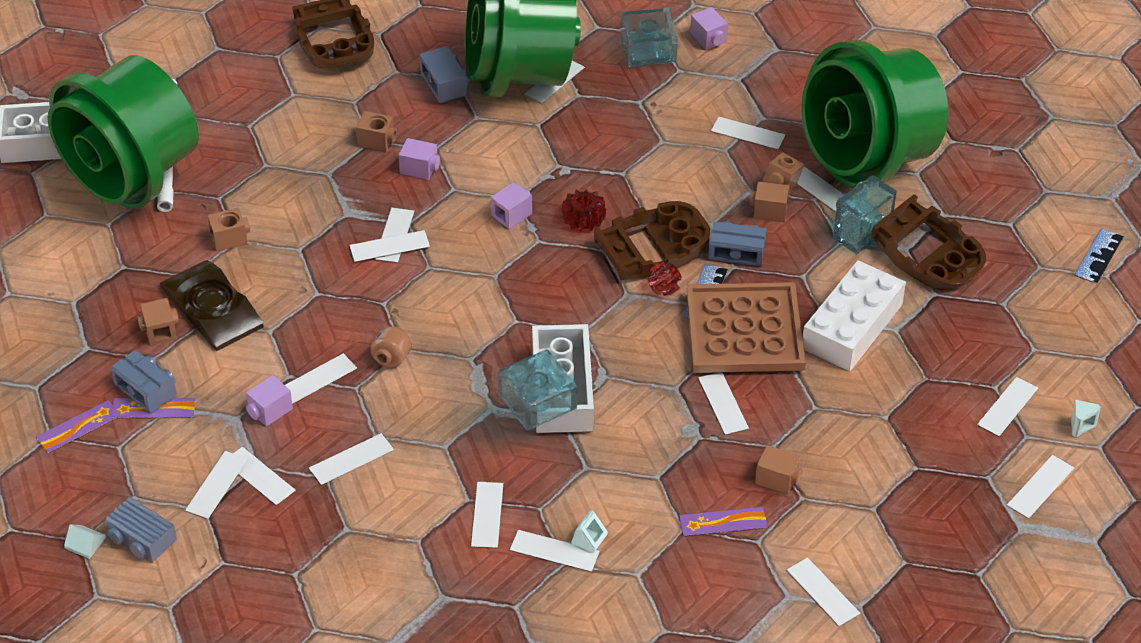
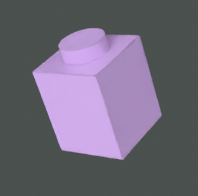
[690,7,728,50]
[399,138,440,180]
[491,182,532,229]
[246,375,293,427]

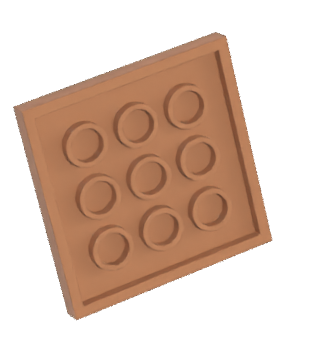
[686,282,806,373]

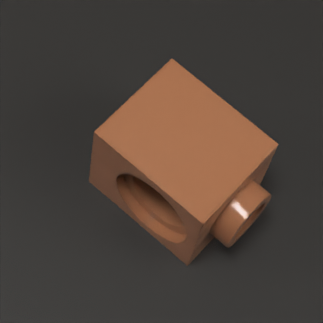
[356,111,397,152]
[207,208,250,251]

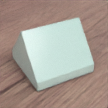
[1071,400,1101,437]
[571,510,608,552]
[64,524,106,559]

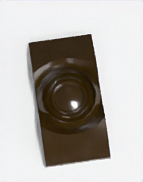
[160,260,264,351]

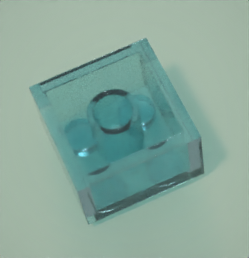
[620,8,678,67]
[833,175,897,255]
[498,349,577,431]

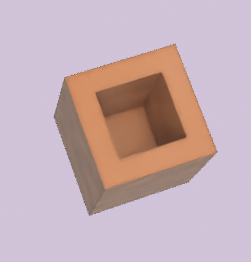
[749,181,790,222]
[755,445,802,495]

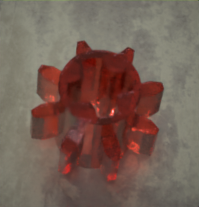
[648,262,681,296]

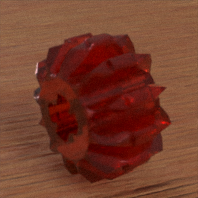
[562,189,606,232]

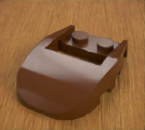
[292,0,374,68]
[871,194,986,290]
[594,201,710,281]

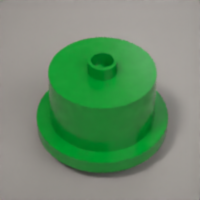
[464,0,581,97]
[801,40,948,188]
[48,55,199,209]

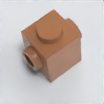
[762,152,805,191]
[137,298,179,346]

